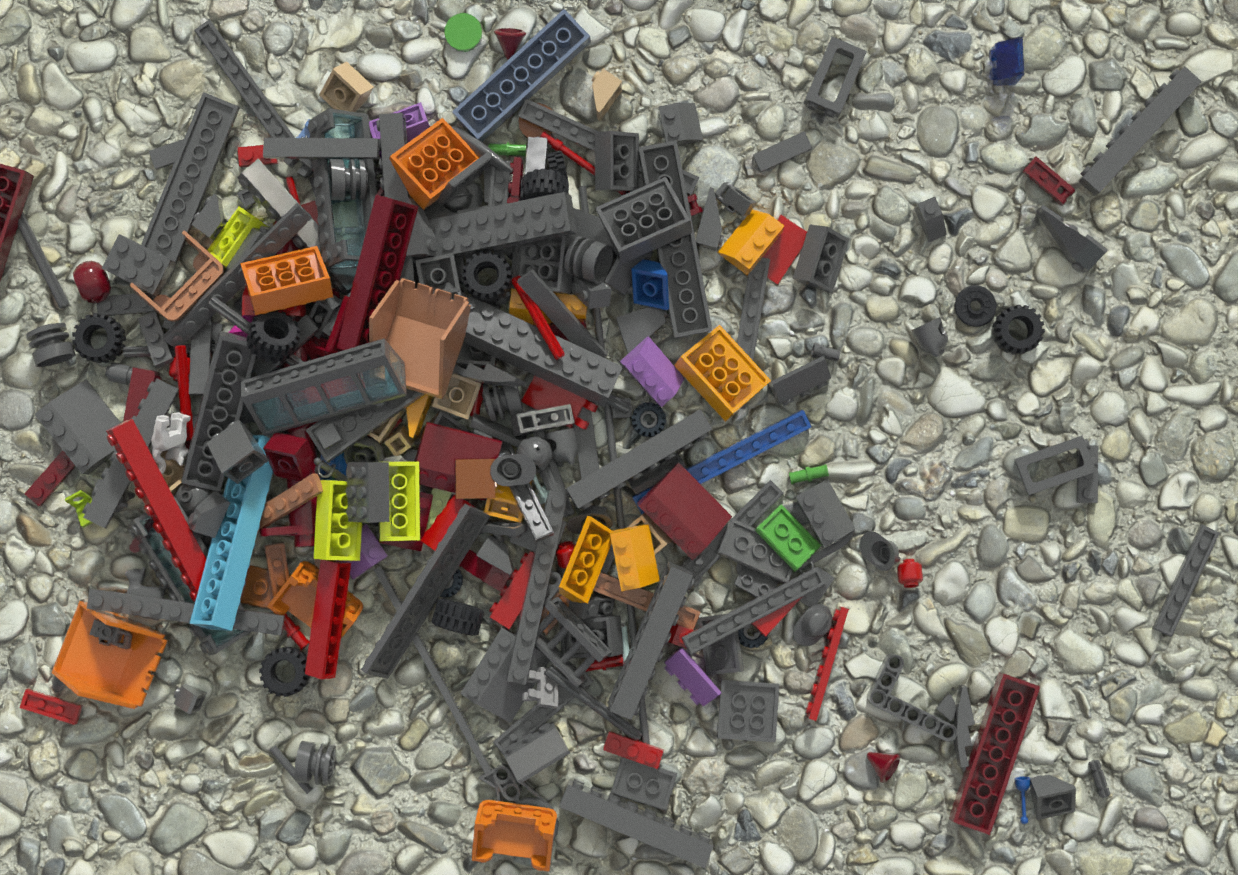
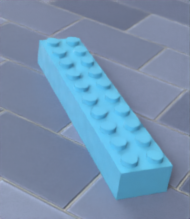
[190,435,273,631]

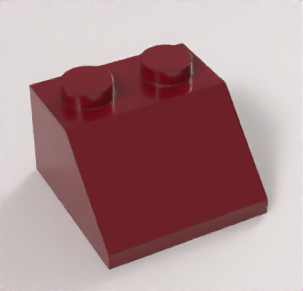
[263,432,313,482]

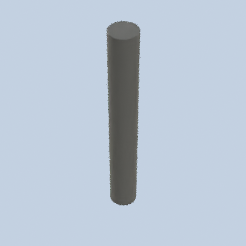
[269,745,312,794]

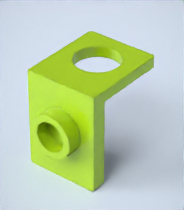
[65,490,93,528]

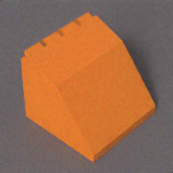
[51,601,168,709]

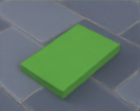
[755,504,821,571]

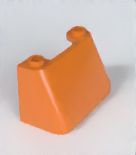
[267,561,363,638]
[472,800,557,871]

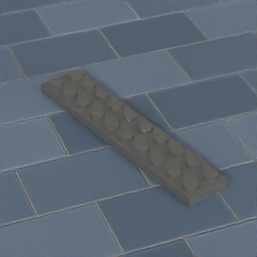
[141,92,240,284]
[361,504,490,679]

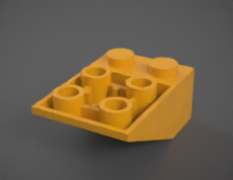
[484,480,533,523]

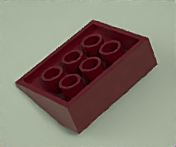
[414,422,502,501]
[637,462,732,560]

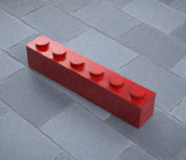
[305,560,351,680]

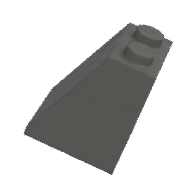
[207,420,269,484]

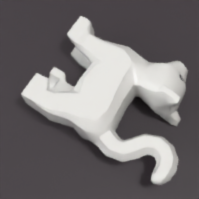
[151,412,191,474]

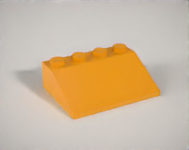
[674,325,771,422]

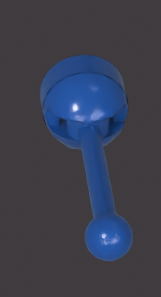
[1014,776,1031,824]

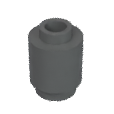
[105,363,133,385]

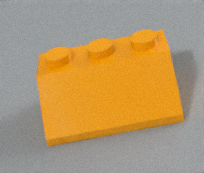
[717,209,784,276]
[610,524,660,591]

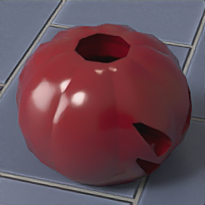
[73,260,111,304]

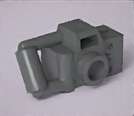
[715,182,756,216]
[90,619,133,649]

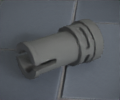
[811,342,841,362]

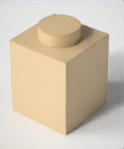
[384,425,415,456]

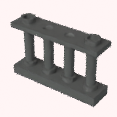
[535,597,612,687]

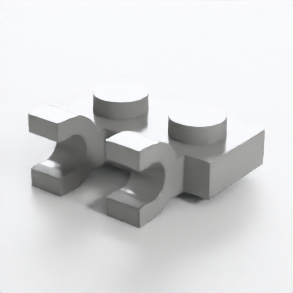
[522,667,558,709]

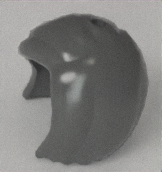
[516,437,552,473]

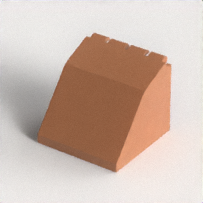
[369,278,471,399]

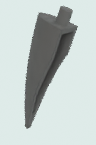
[453,127,513,173]

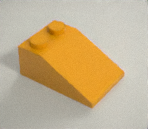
[406,394,433,439]

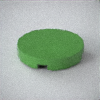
[444,13,482,52]

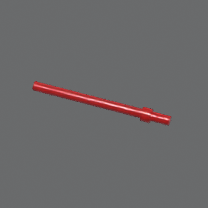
[540,131,630,196]

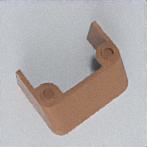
[130,230,224,322]

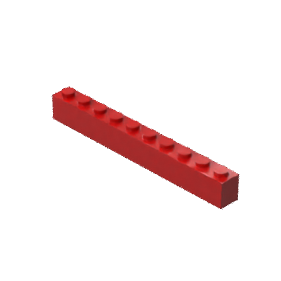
[106,419,206,602]

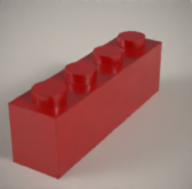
[489,551,534,629]

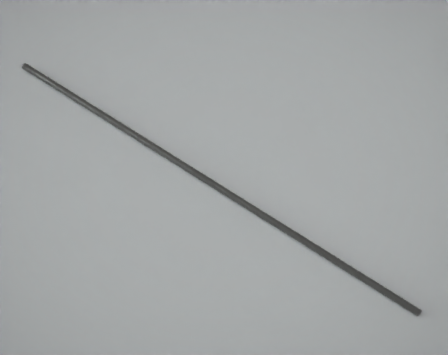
[579,186,650,744]

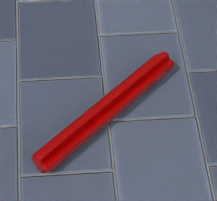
[512,276,565,360]
[175,345,193,440]

